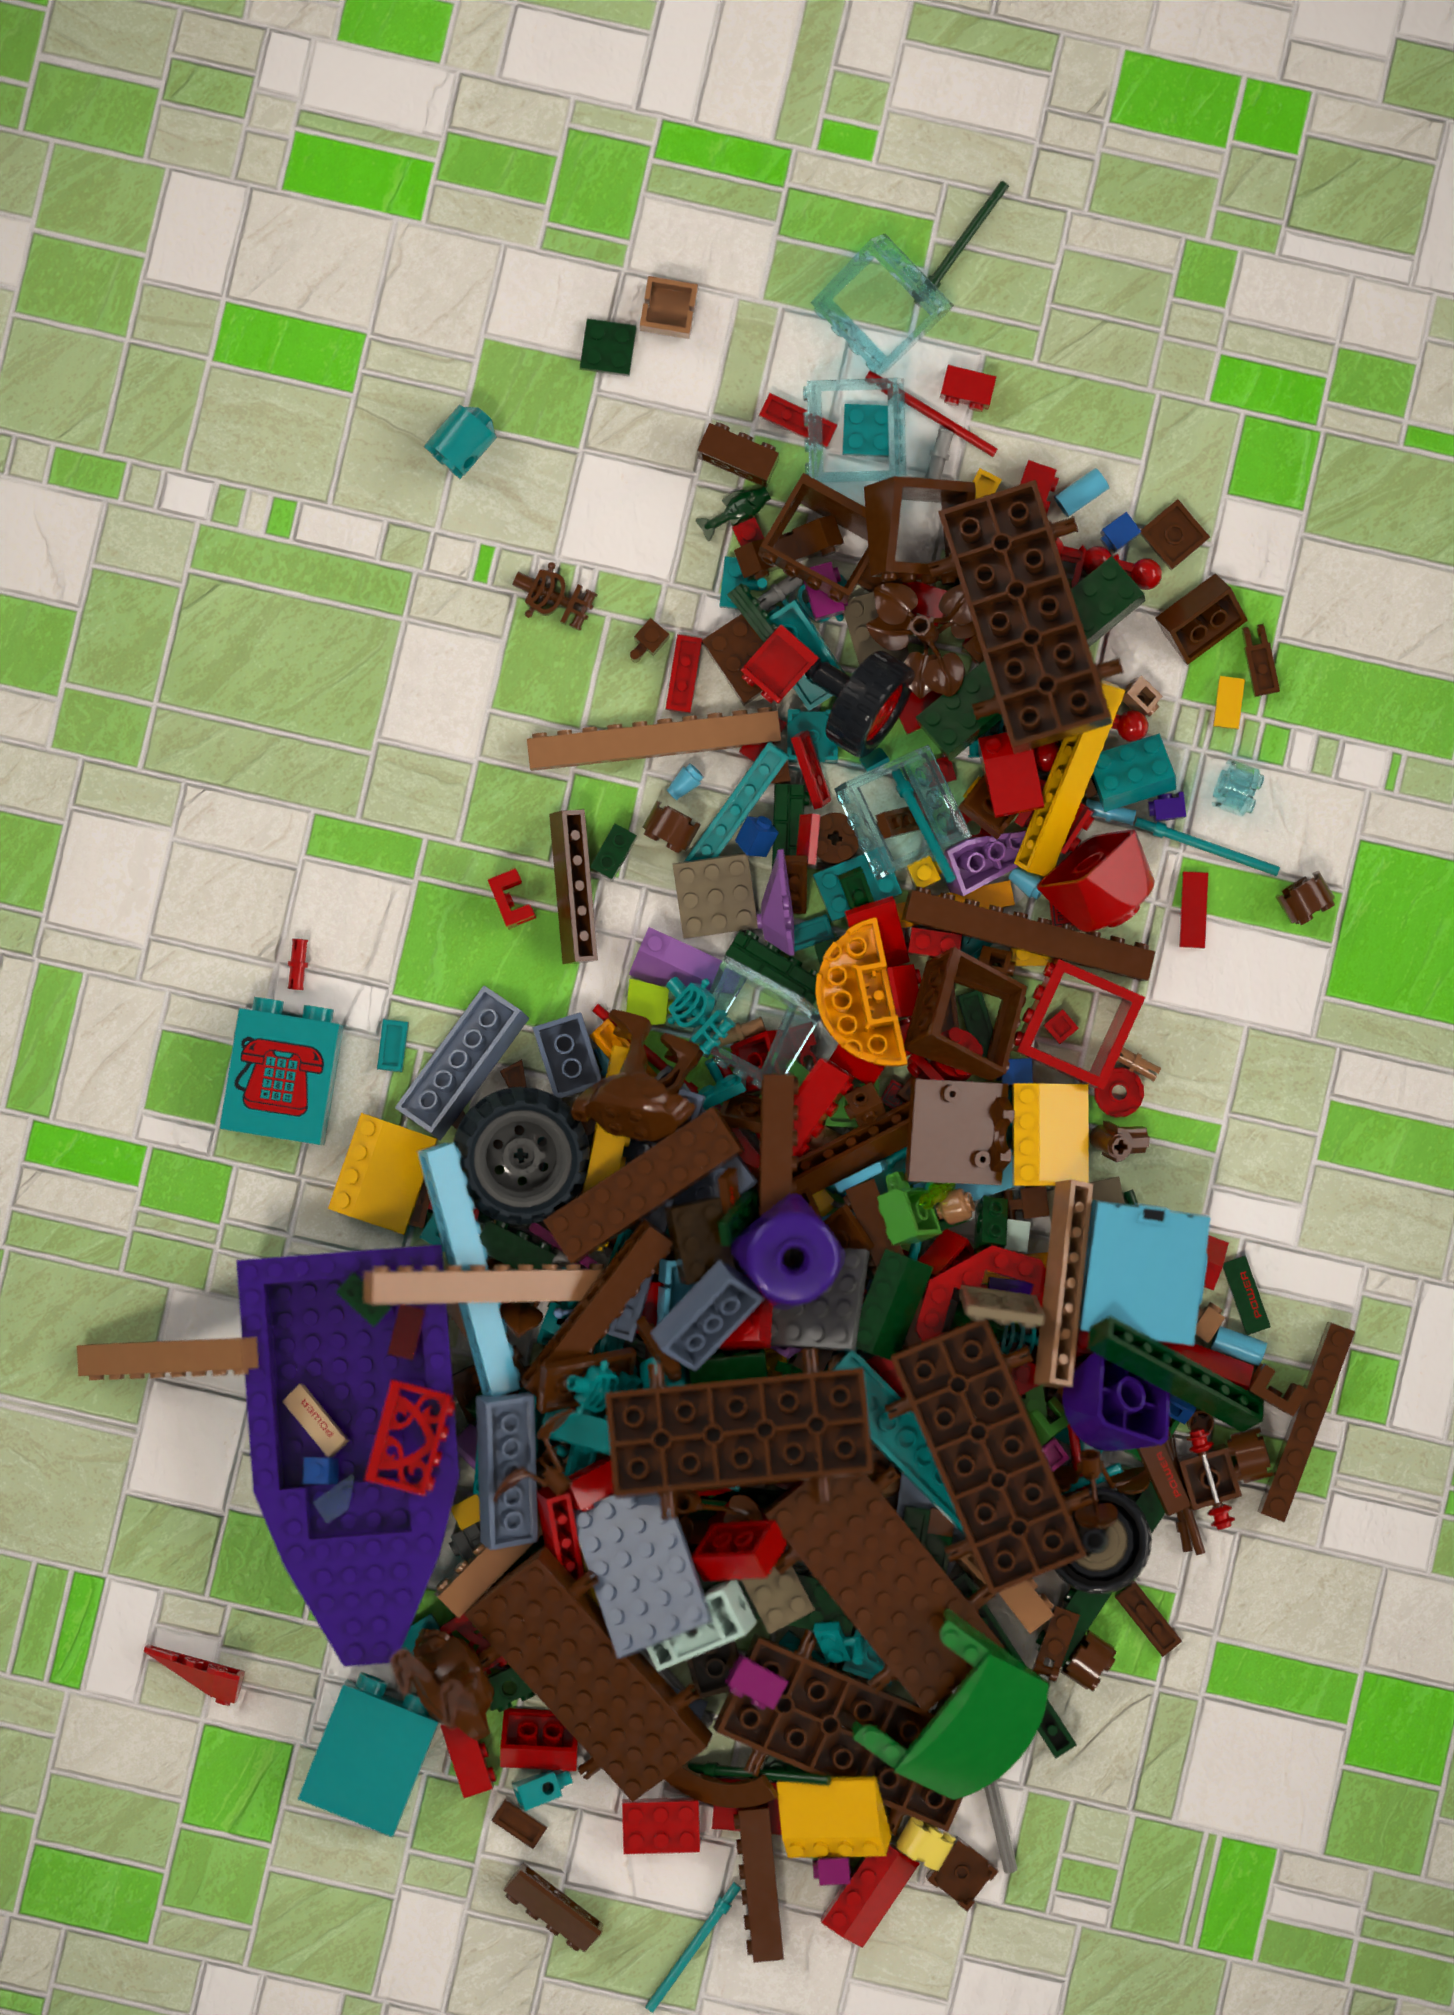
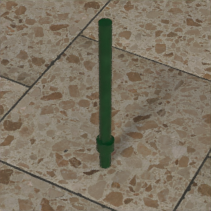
[914,181,1009,307]
[687,1761,831,1786]

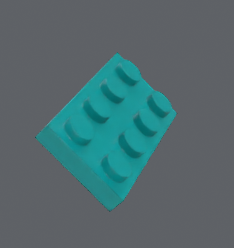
[769,599,845,711]

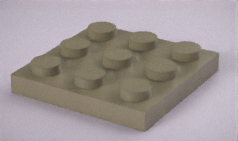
[672,853,758,939]
[959,1285,1045,1328]

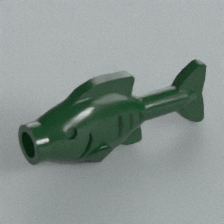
[696,486,771,541]

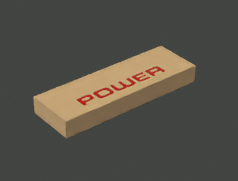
[282,1384,349,1458]

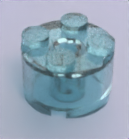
[1212,759,1264,817]

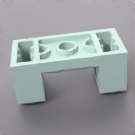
[646,1580,757,1671]

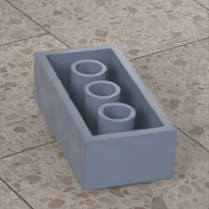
[651,1260,764,1371]

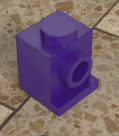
[1148,791,1186,822]

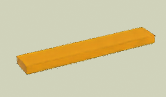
[896,880,1015,929]

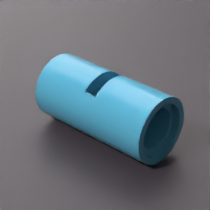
[1054,468,1110,517]
[1210,1326,1267,1366]

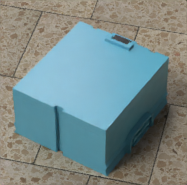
[1078,1199,1211,1345]

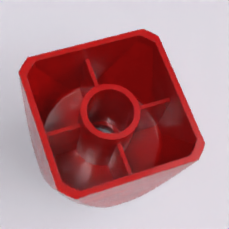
[1037,829,1155,932]

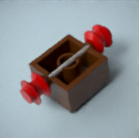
[1176,1428,1242,1530]

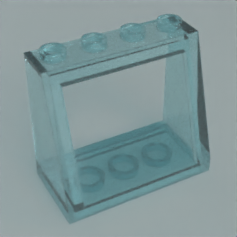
[811,234,954,375]
[803,378,907,482]
[834,745,972,880]
[689,956,821,1089]

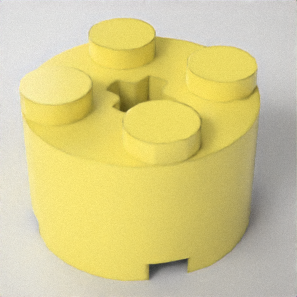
[895,1816,956,1871]

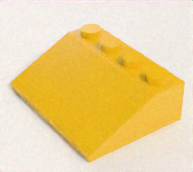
[1012,1083,1089,1186]
[328,1113,438,1235]
[777,1777,892,1858]

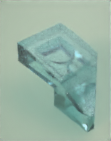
[313,1475,354,1524]

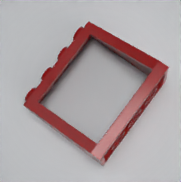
[1012,959,1146,1090]

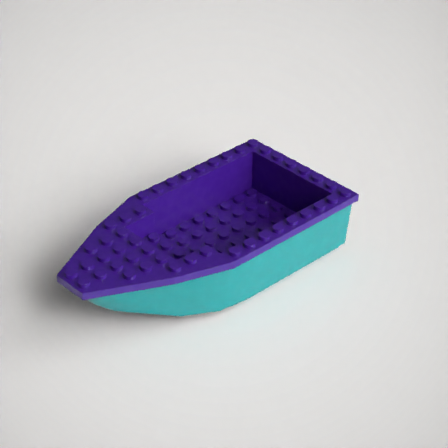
[236,1244,460,1667]

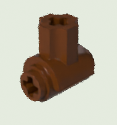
[1089,1120,1150,1162]

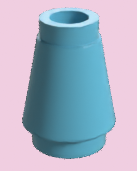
[667,763,704,800]
[1008,867,1044,900]

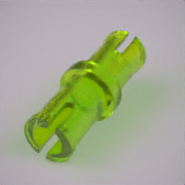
[919,1182,956,1210]

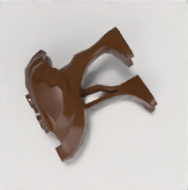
[571,1009,703,1141]
[390,1629,495,1740]

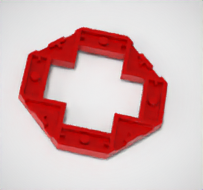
[915,1245,1046,1395]

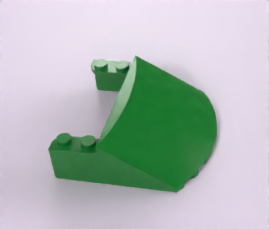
[852,1608,1048,1800]

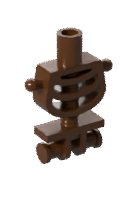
[512,562,598,631]

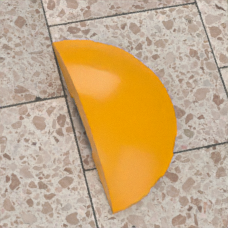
[815,917,908,1066]

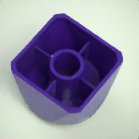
[730,1194,846,1310]
[1063,1352,1170,1451]

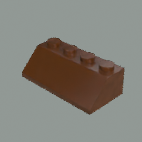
[504,1862,604,1952]

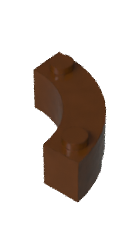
[734,515,844,580]

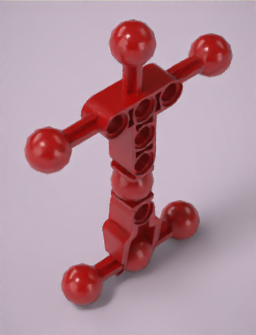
[1033,537,1162,772]

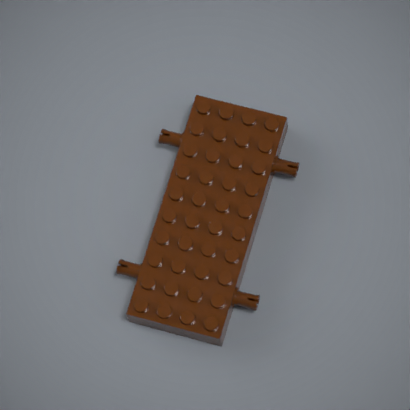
[928,480,1124,755]
[884,1318,1094,1595]
[605,1348,874,1520]
[762,1465,1005,1713]
[464,1546,713,1802]
[713,1629,963,1836]

